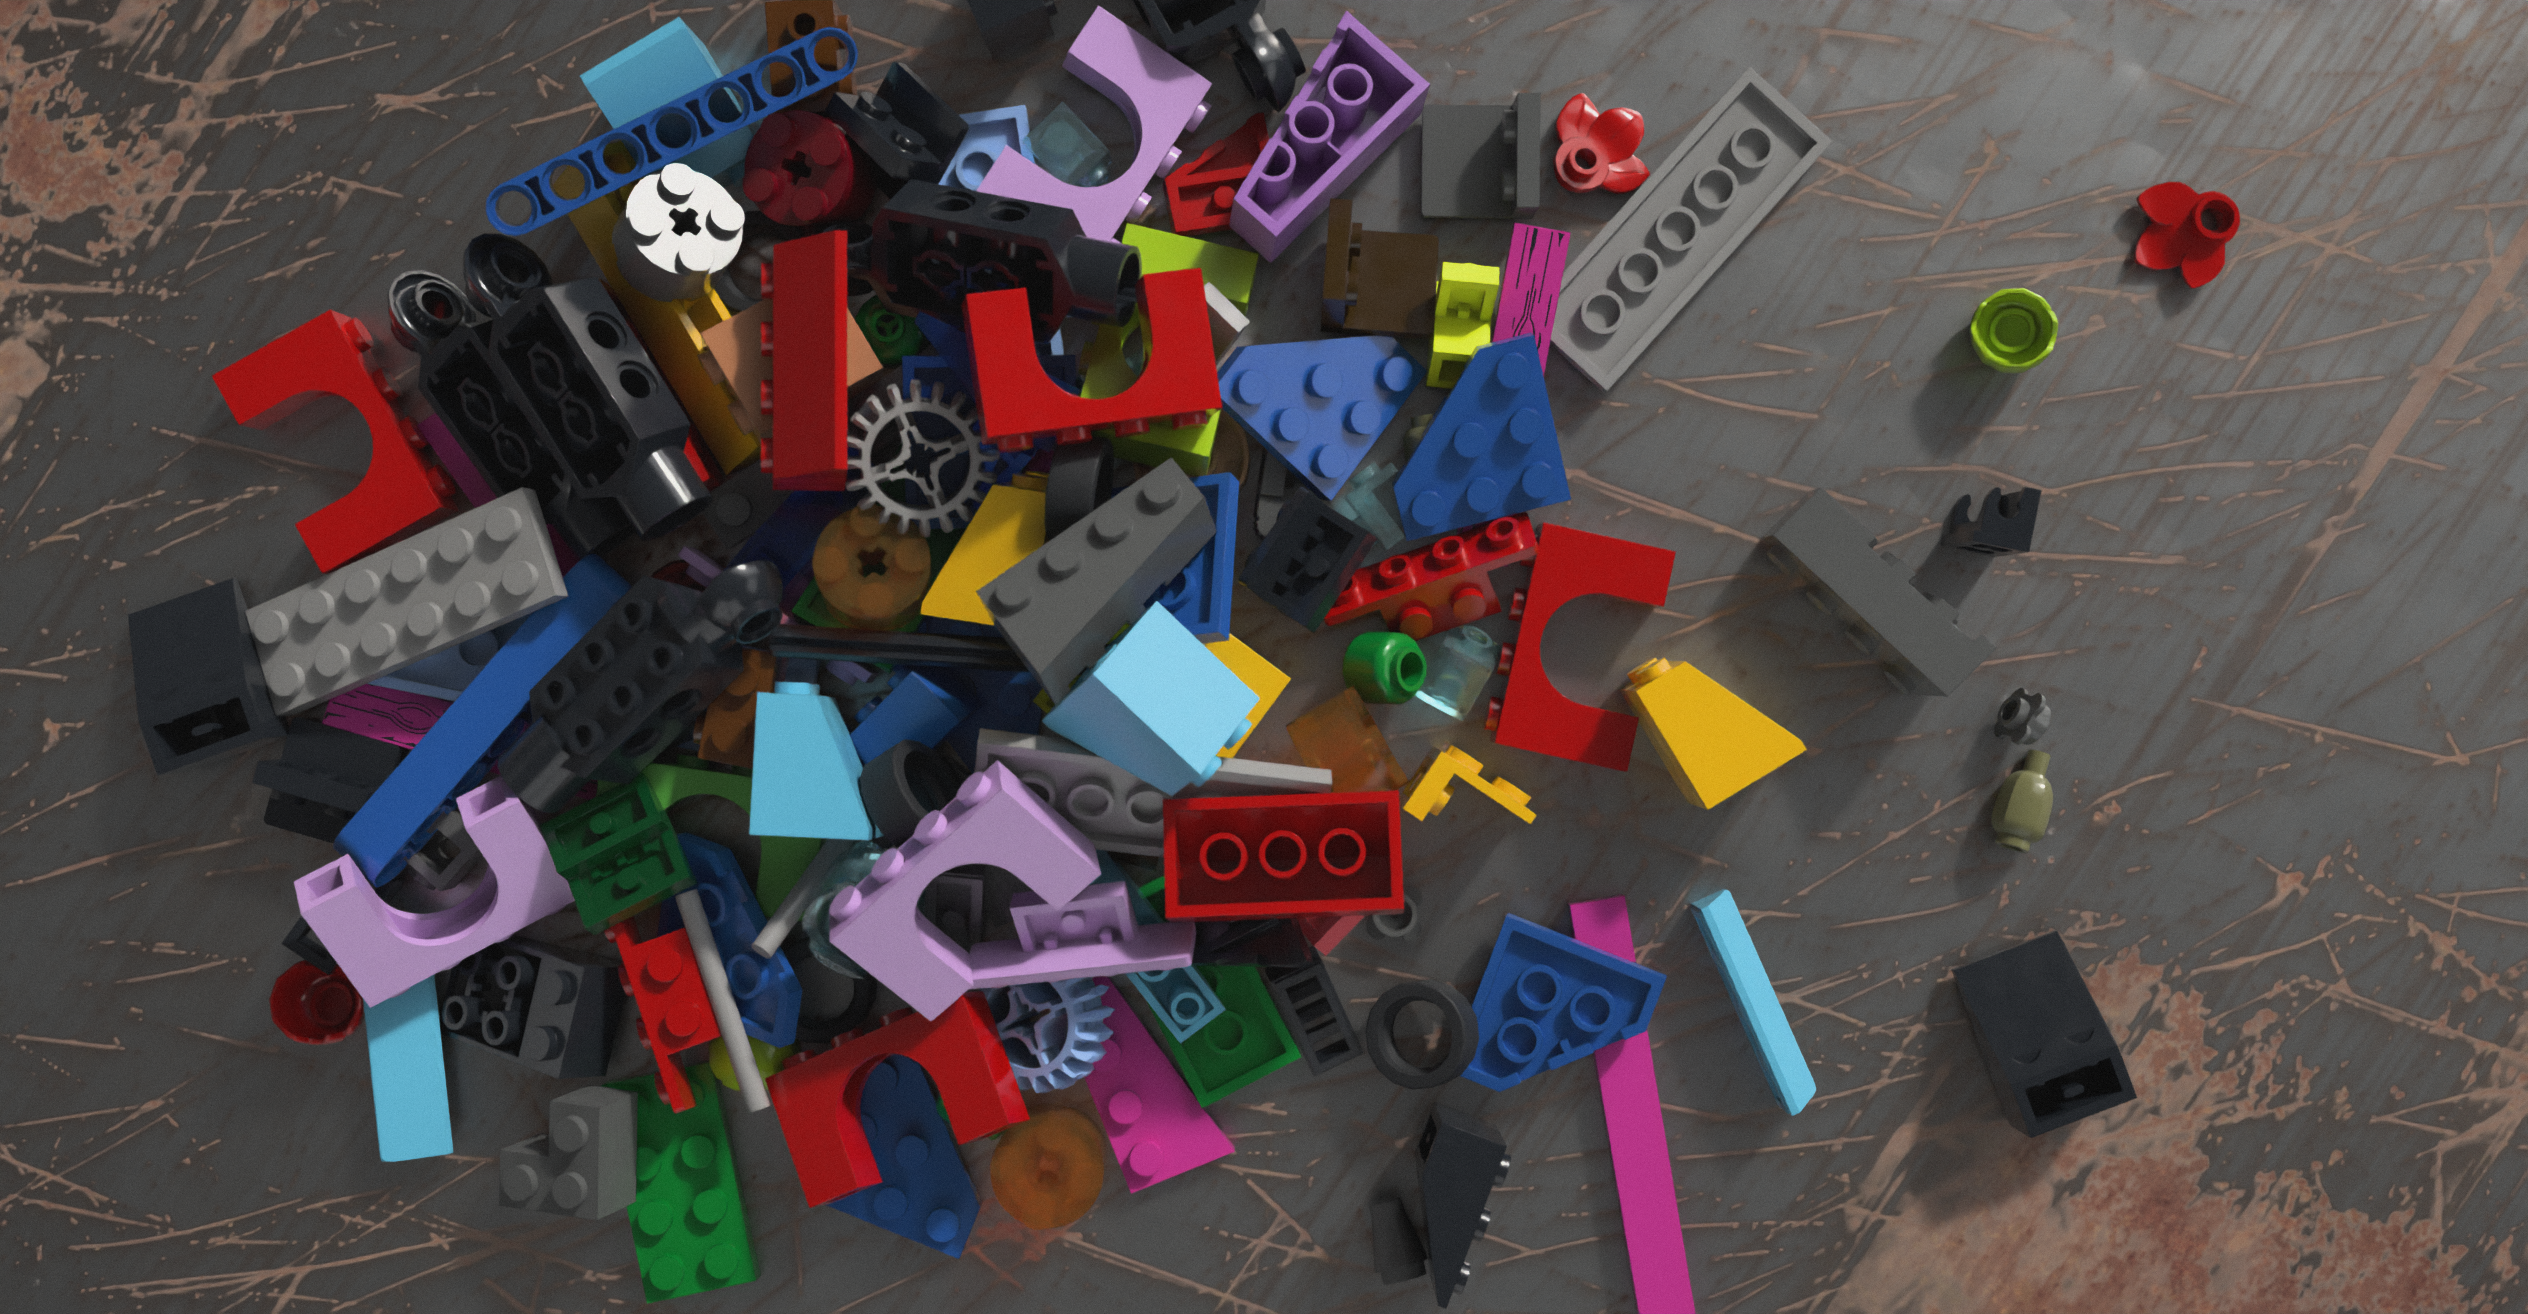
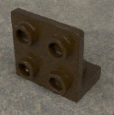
[1320,198,1439,339]

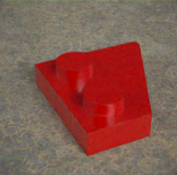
[1162,112,1269,237]

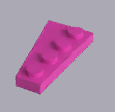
[1053,976,1235,1194]

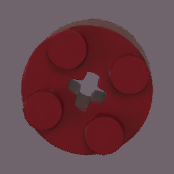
[742,110,877,232]

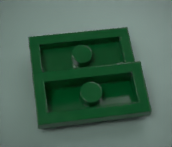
[540,773,697,935]

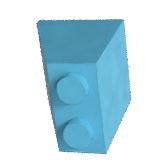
[580,17,756,188]
[1042,601,1260,796]
[749,682,884,840]

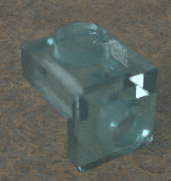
[1022,101,1112,187]
[1345,462,1405,552]
[1415,625,1500,722]

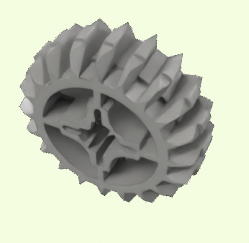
[845,379,999,537]

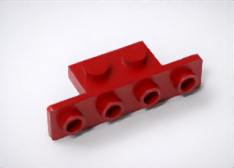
[1324,512,1540,641]
[604,916,722,1114]

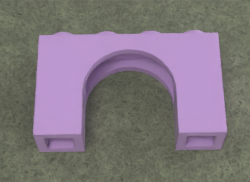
[976,5,1212,243]
[829,760,1101,1022]
[294,776,575,1008]

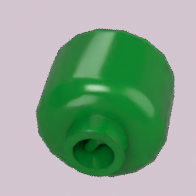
[855,295,932,369]
[1342,632,1427,705]

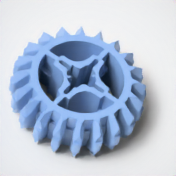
[976,977,1115,1093]

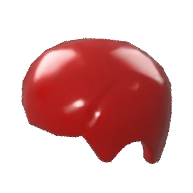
[269,960,365,1045]

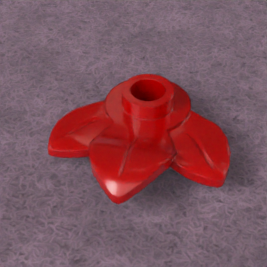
[1553,93,1650,194]
[2134,182,2240,289]

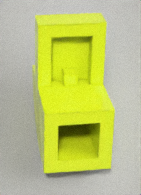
[1426,262,1500,389]

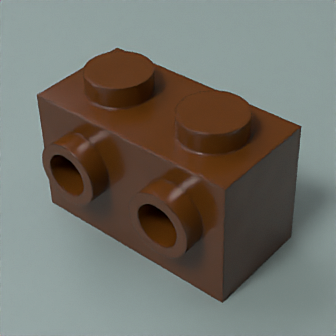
[765,0,857,119]
[693,647,789,769]

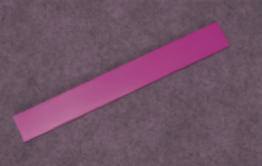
[1567,894,1696,1314]

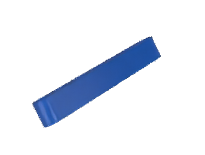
[485,27,858,236]
[333,554,633,887]

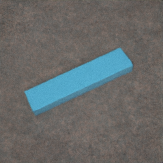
[1690,889,1816,1116]
[363,975,453,1162]

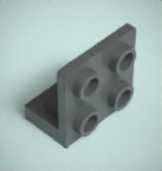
[1421,93,1541,219]

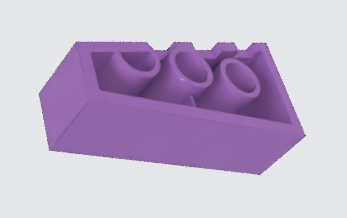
[1229,11,1430,263]

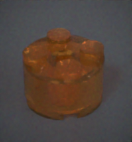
[812,504,932,630]
[1286,685,1409,793]
[990,1103,1107,1230]

